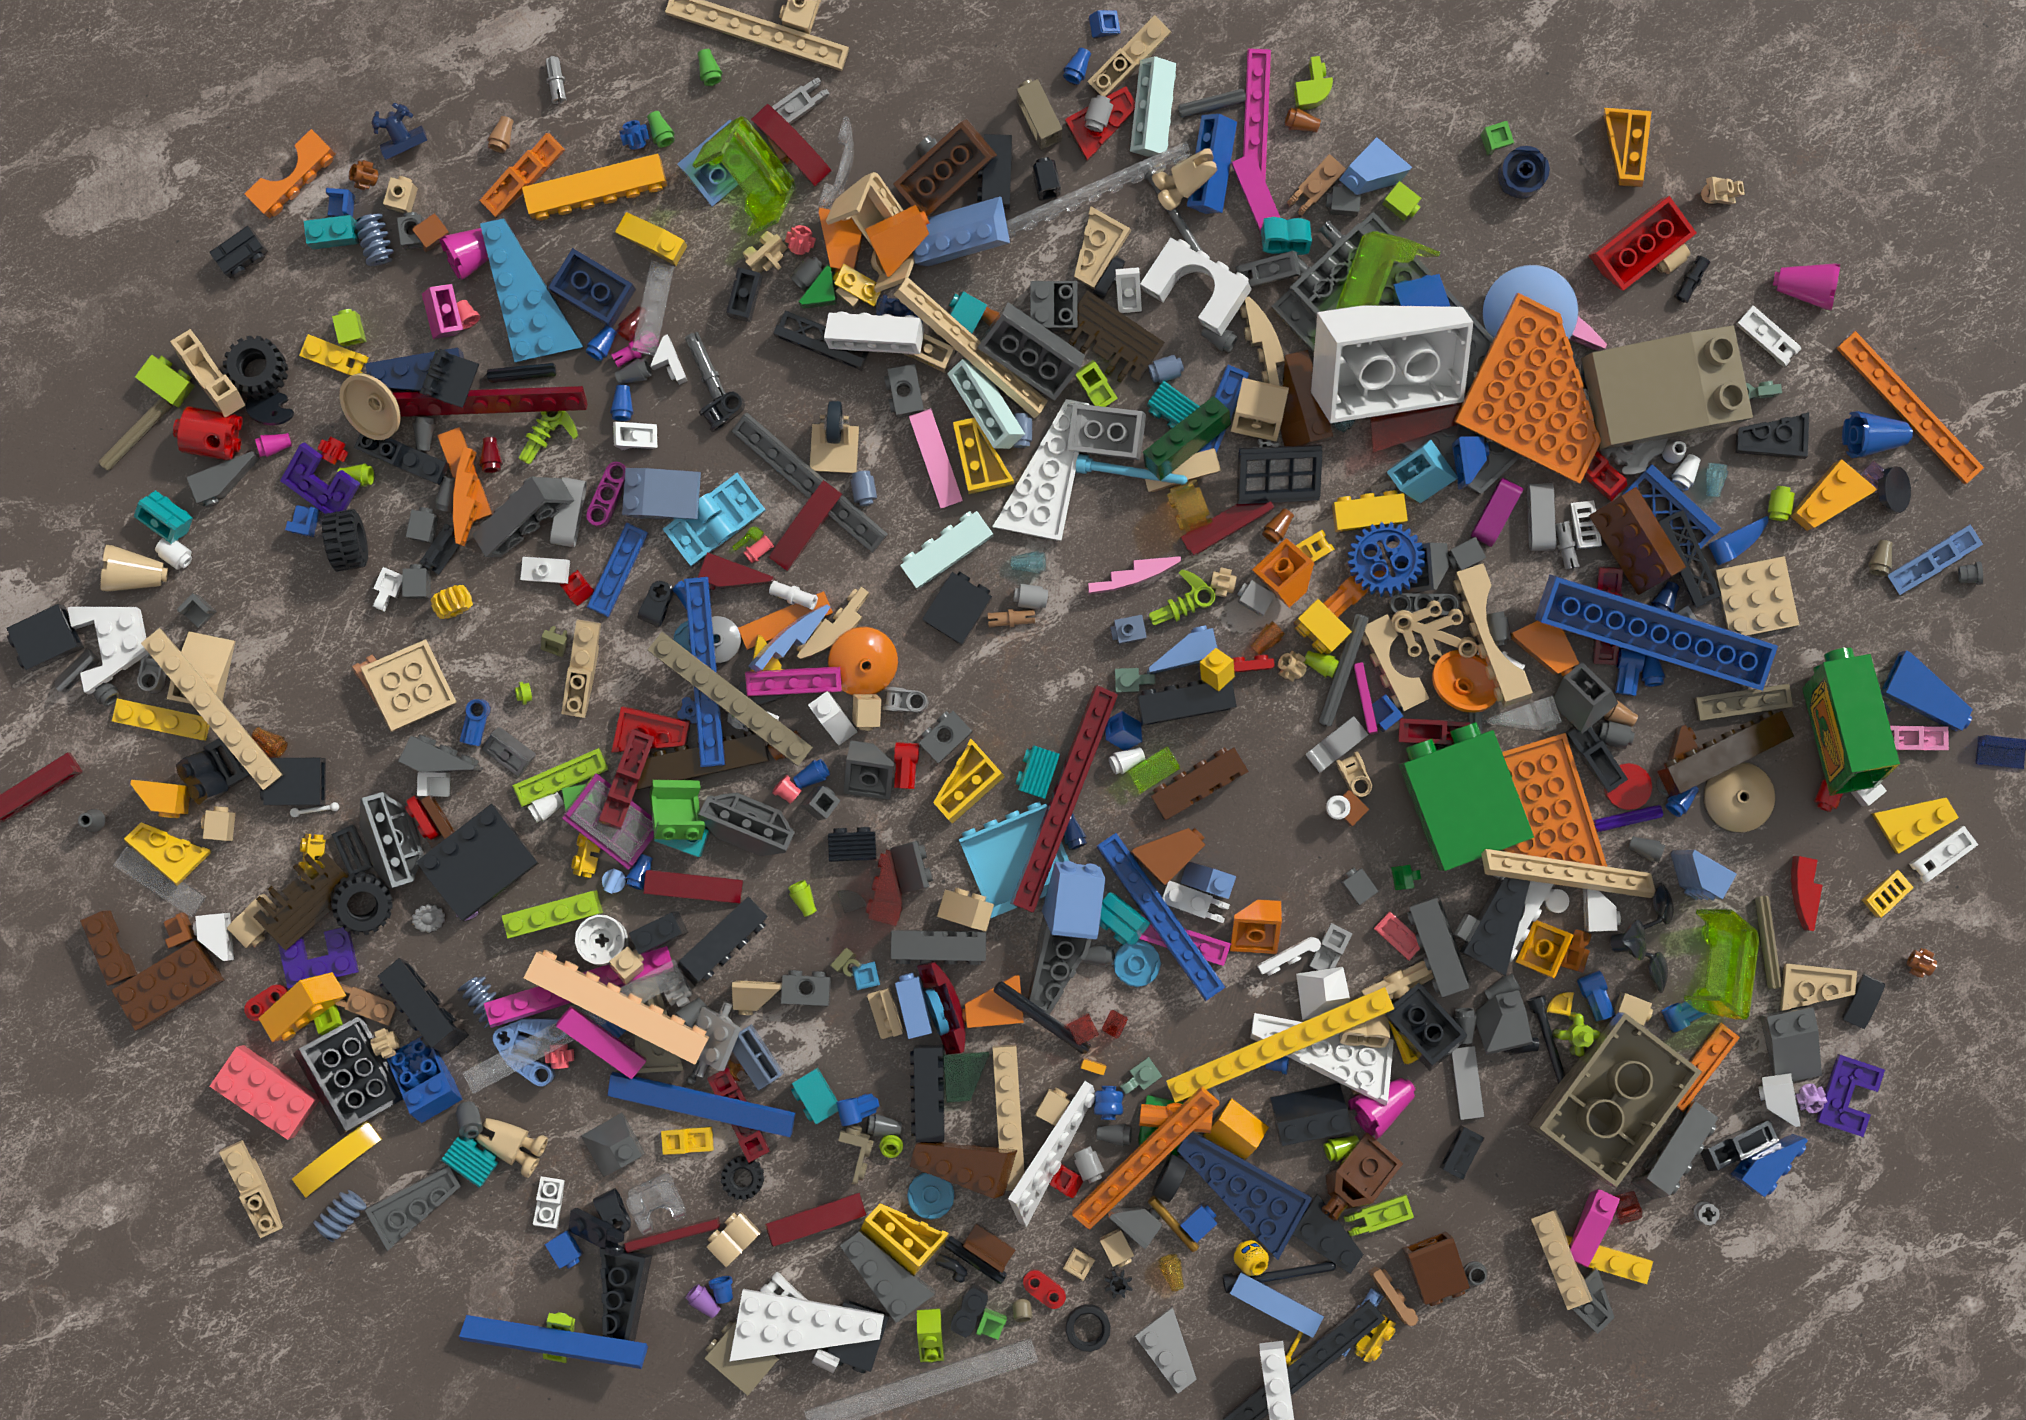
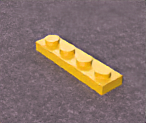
[112,698,209,741]
[1566,1235,1653,1284]

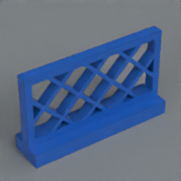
[1622,464,1721,561]

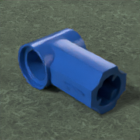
[1615,648,1645,696]
[459,699,491,746]
[1577,970,1615,1022]
[1661,993,1713,1033]
[836,1093,879,1126]

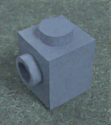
[1110,615,1147,645]

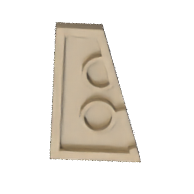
[1074,207,1131,290]
[1780,963,1857,1011]

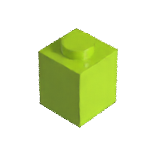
[1382,181,1421,221]
[332,309,366,347]

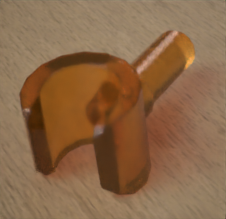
[727,1058,748,1082]

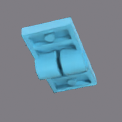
[663,473,766,567]

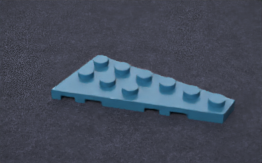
[480,218,584,362]

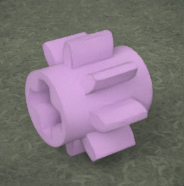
[1795,1084,1827,1113]

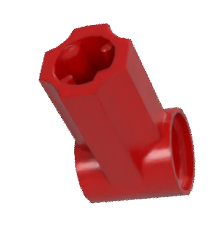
[894,742,919,789]

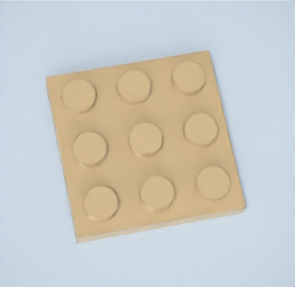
[1714,556,1799,636]
[360,639,456,732]

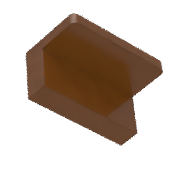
[413,795,455,849]
[963,1223,1016,1273]

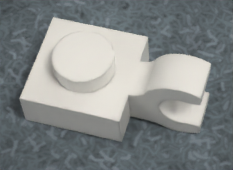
[373,567,403,612]

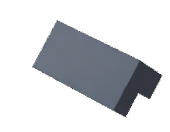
[732,1024,784,1091]

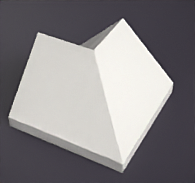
[1296,967,1350,1020]

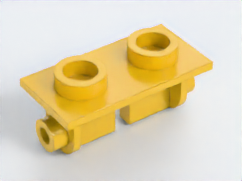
[833,264,881,307]
[571,832,602,878]
[298,834,326,881]
[1354,1314,1396,1363]

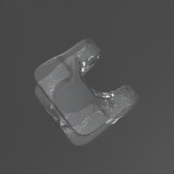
[626,1173,686,1236]

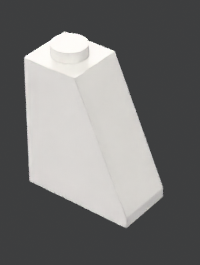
[808,691,858,746]

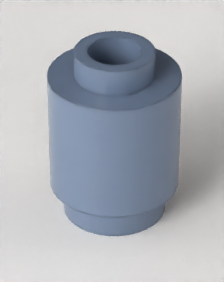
[1148,355,1184,383]
[1012,413,1032,448]
[850,471,877,506]

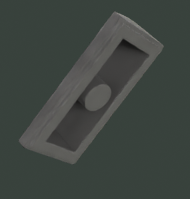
[54,649,100,693]
[482,727,536,777]

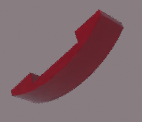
[751,104,832,187]
[917,962,965,1055]
[707,1067,770,1163]

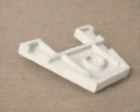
[68,607,149,695]

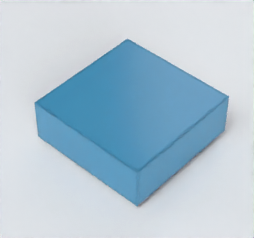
[852,962,880,990]

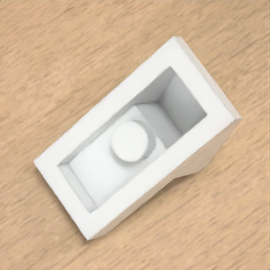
[1115,268,1142,313]
[650,334,688,385]
[613,422,657,450]

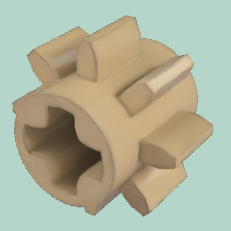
[1210,567,1237,597]
[1278,651,1307,682]
[371,1028,400,1059]

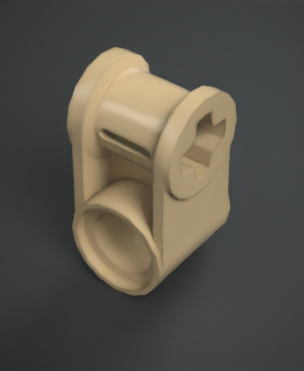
[1336,751,1372,798]

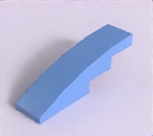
[1888,524,1983,595]
[749,605,831,672]
[1230,1272,1324,1338]

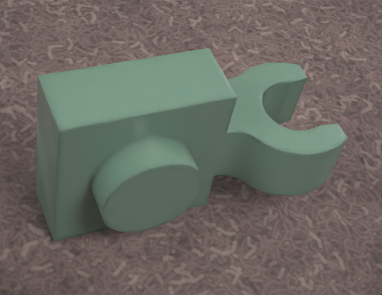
[1746,381,1782,399]
[1115,668,1155,693]
[1120,1057,1162,1094]

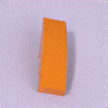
[479,133,565,217]
[453,446,479,547]

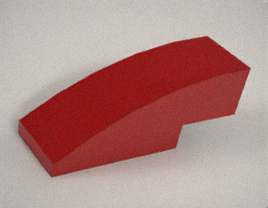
[1584,451,1627,502]
[1791,856,1823,931]

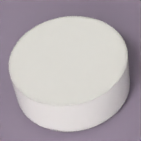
[1326,796,1350,819]
[1544,889,1569,913]

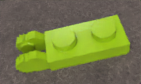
[1344,1194,1414,1236]

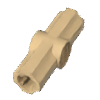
[1361,960,1434,1000]

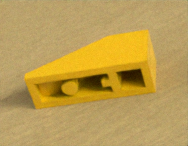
[615,212,687,266]

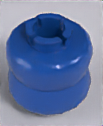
[1094,1086,1124,1120]

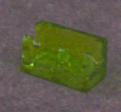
[1127,746,1180,793]

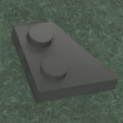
[1563,1267,1615,1334]

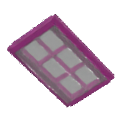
[561,773,654,870]

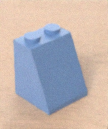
[1042,861,1105,939]

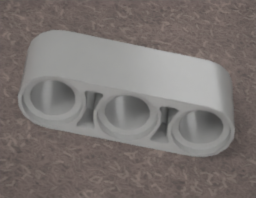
[550,477,587,548]
[1527,483,1556,551]

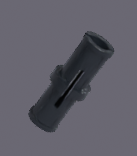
[1674,255,1711,303]

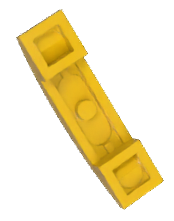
[292,1121,382,1198]

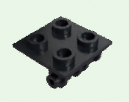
[420,349,479,408]

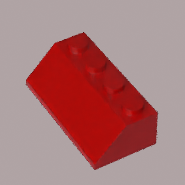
[1588,196,1697,291]

